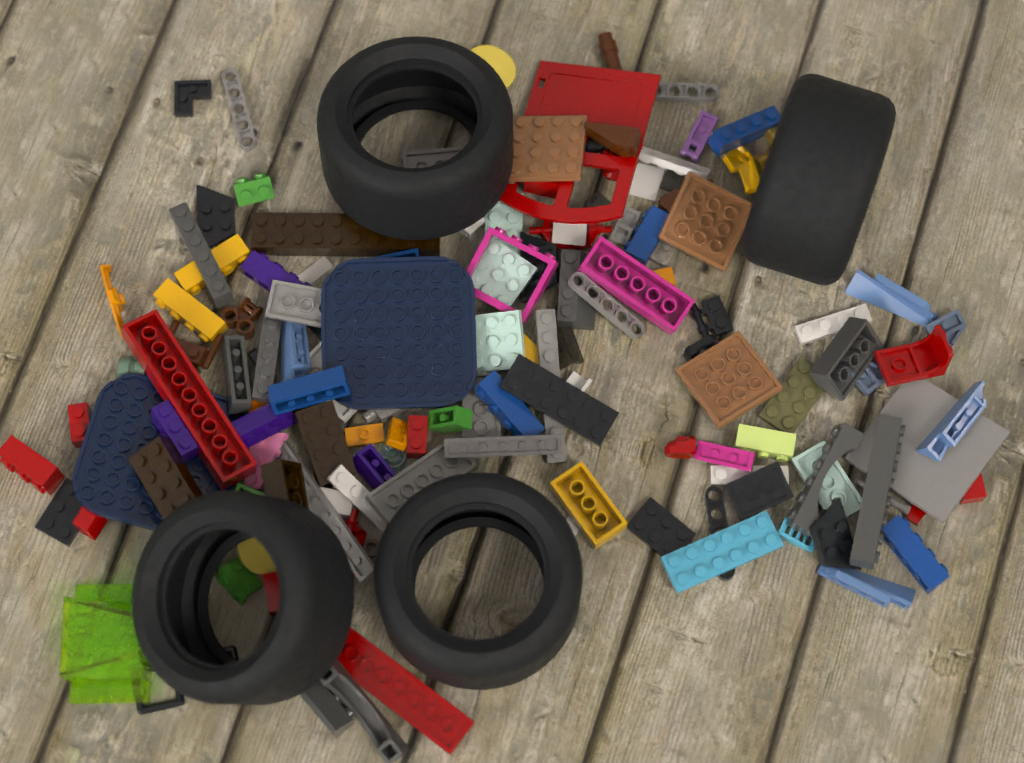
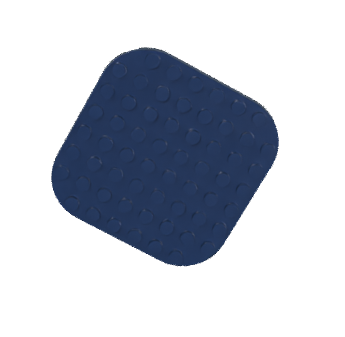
[321,256,477,410]
[72,373,245,531]

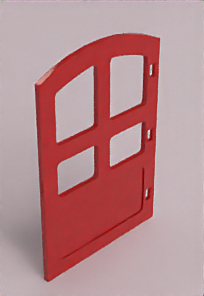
[499,61,661,224]

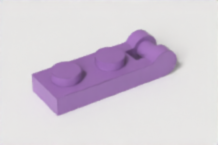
[680,110,719,163]

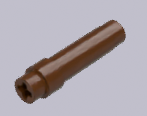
[598,32,622,70]

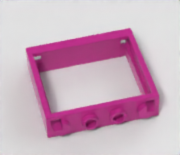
[467,226,559,324]

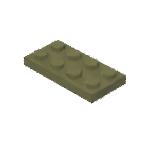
[758,356,824,433]

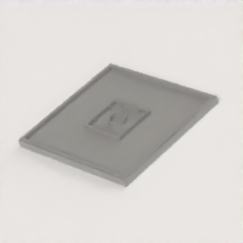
[845,379,1010,524]

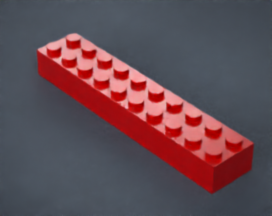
[122,309,257,491]

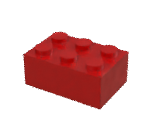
[0,435,65,495]

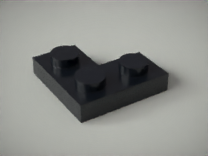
[174,80,212,117]

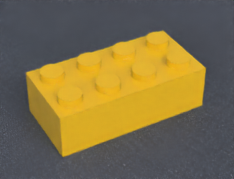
[550,461,628,550]

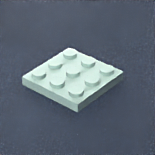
[471,237,538,312]
[475,310,526,372]

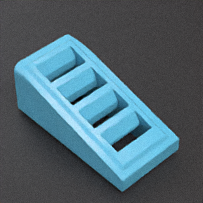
[778,517,815,553]

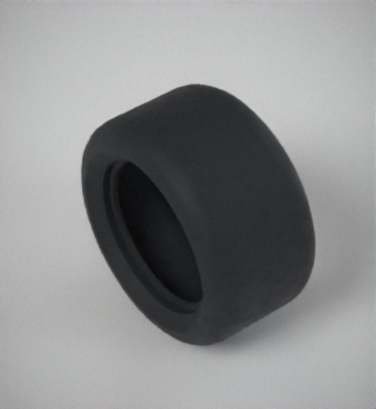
[317,36,513,240]
[741,74,896,285]
[373,472,583,690]
[131,491,355,705]

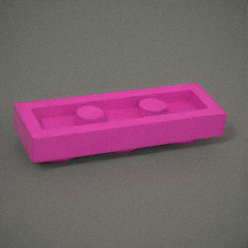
[694,440,756,472]

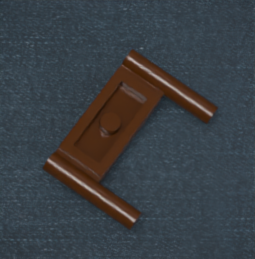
[169,320,224,370]

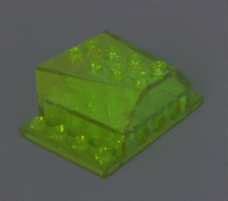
[59,584,152,705]

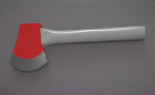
[855,478,927,526]

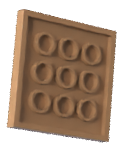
[509,115,588,182]
[657,171,752,272]
[675,331,783,429]

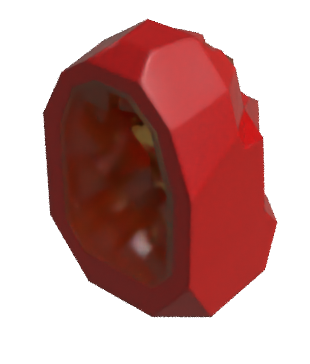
[664,436,696,459]

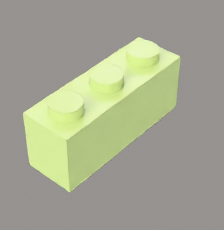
[734,424,797,463]

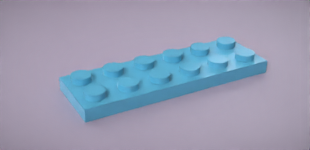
[660,510,784,594]

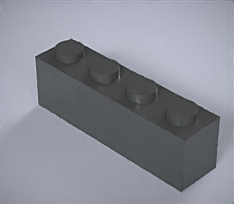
[222,336,252,414]

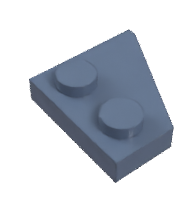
[924,309,967,347]
[845,362,885,397]

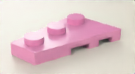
[244,433,289,491]

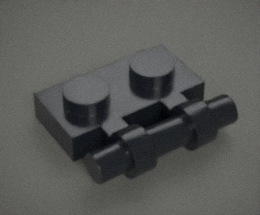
[690,295,734,338]

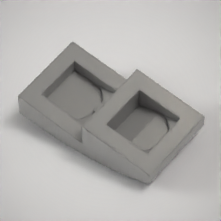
[609,206,642,246]

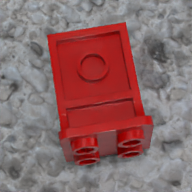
[874,324,954,387]

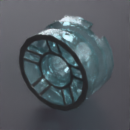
[379,444,407,472]

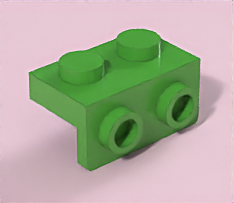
[233,172,275,207]
[216,556,263,605]

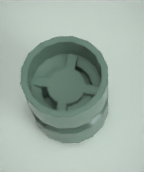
[117,356,147,378]

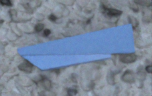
[845,269,938,326]
[280,321,311,382]
[916,380,987,462]
[817,565,916,610]

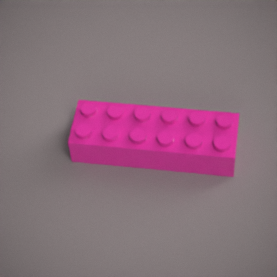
[577,236,695,335]

